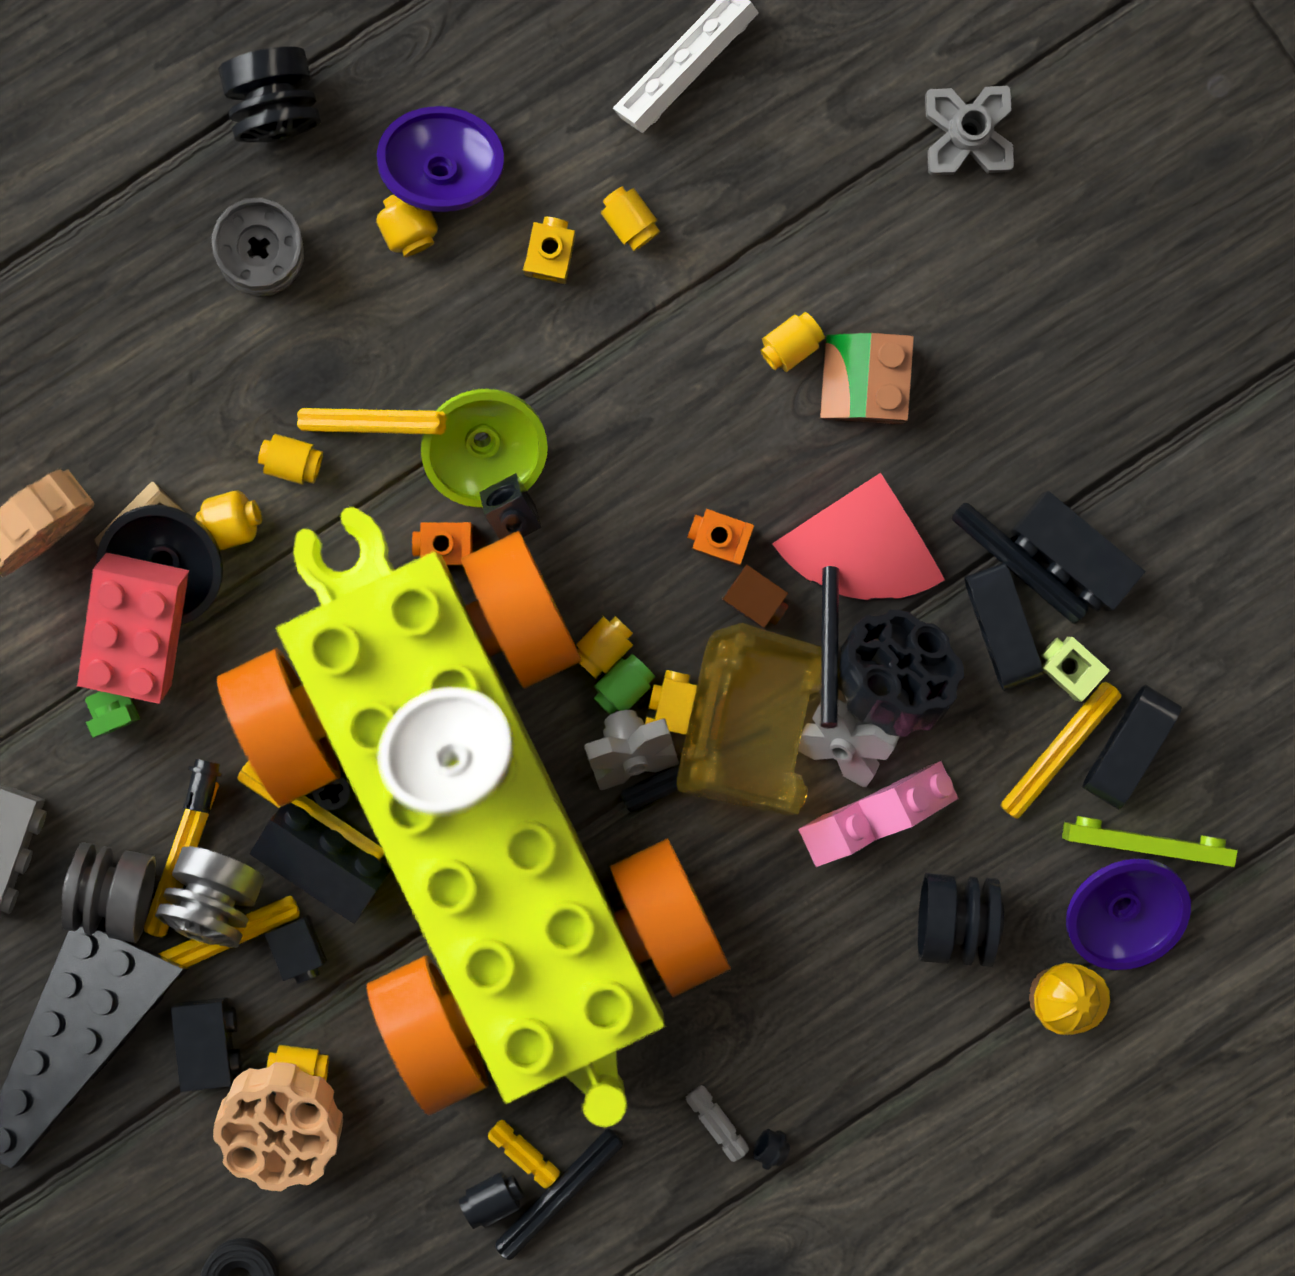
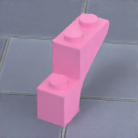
[798,761,959,867]

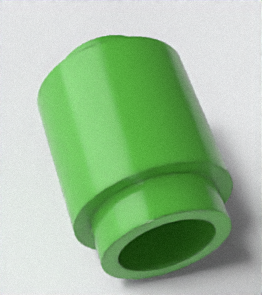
[593,654,655,715]

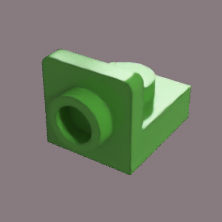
[85,691,141,738]

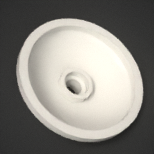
[379,688,512,815]

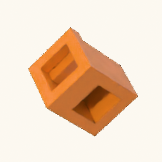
[687,509,754,566]
[412,522,473,566]

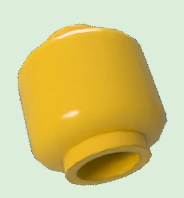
[376,194,438,257]
[196,490,262,550]

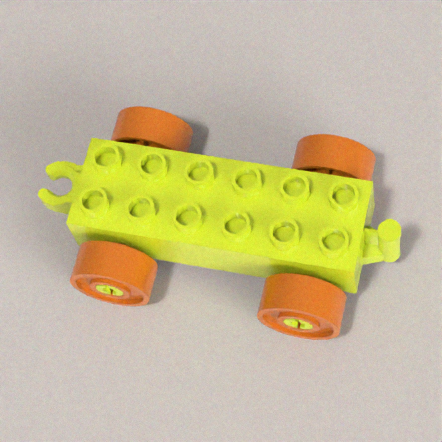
[217,507,731,1127]

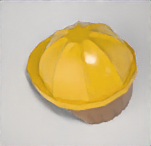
[1029,963,1110,1035]

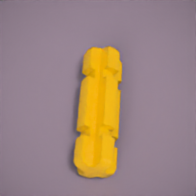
[488,1120,560,1189]

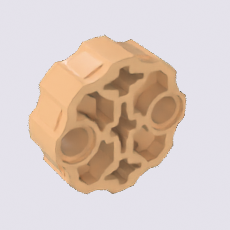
[0,469,94,577]
[213,1062,343,1191]

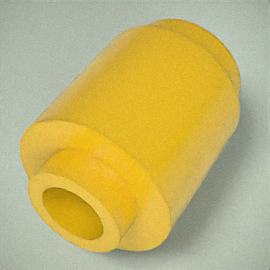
[601,186,661,251]
[761,312,825,372]
[258,434,323,485]
[576,616,633,678]
[267,1045,329,1081]

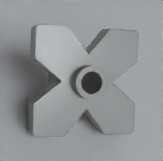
[925,86,1014,176]
[794,700,900,787]
[584,710,679,790]

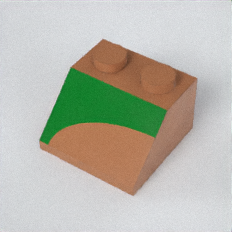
[820,333,914,425]

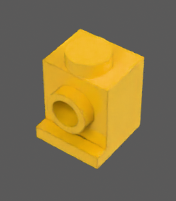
[523,217,576,284]
[645,670,697,735]

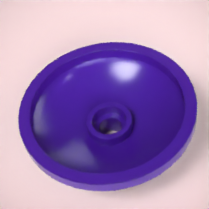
[377,106,504,212]
[1066,859,1191,970]

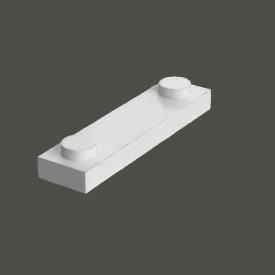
[613,0,759,133]

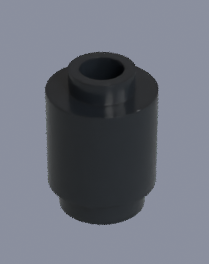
[459,1171,524,1229]

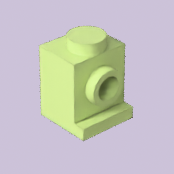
[1040,637,1110,702]

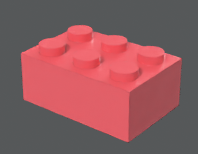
[77,552,189,704]

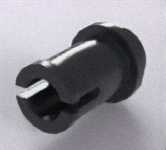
[183,759,222,814]

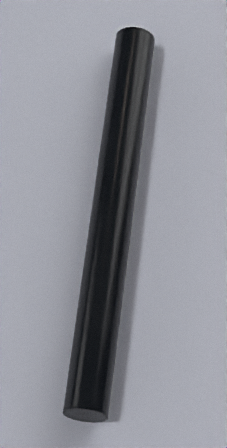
[820,566,839,729]

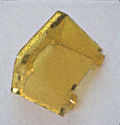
[677,623,821,815]

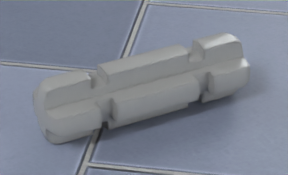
[686,1085,749,1162]

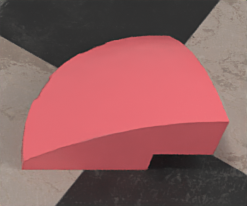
[772,473,945,600]

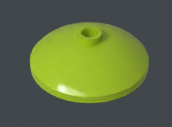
[421,389,548,508]

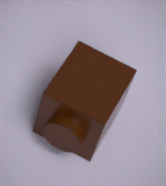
[722,565,789,628]

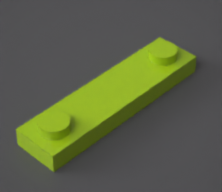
[1062,816,1238,867]

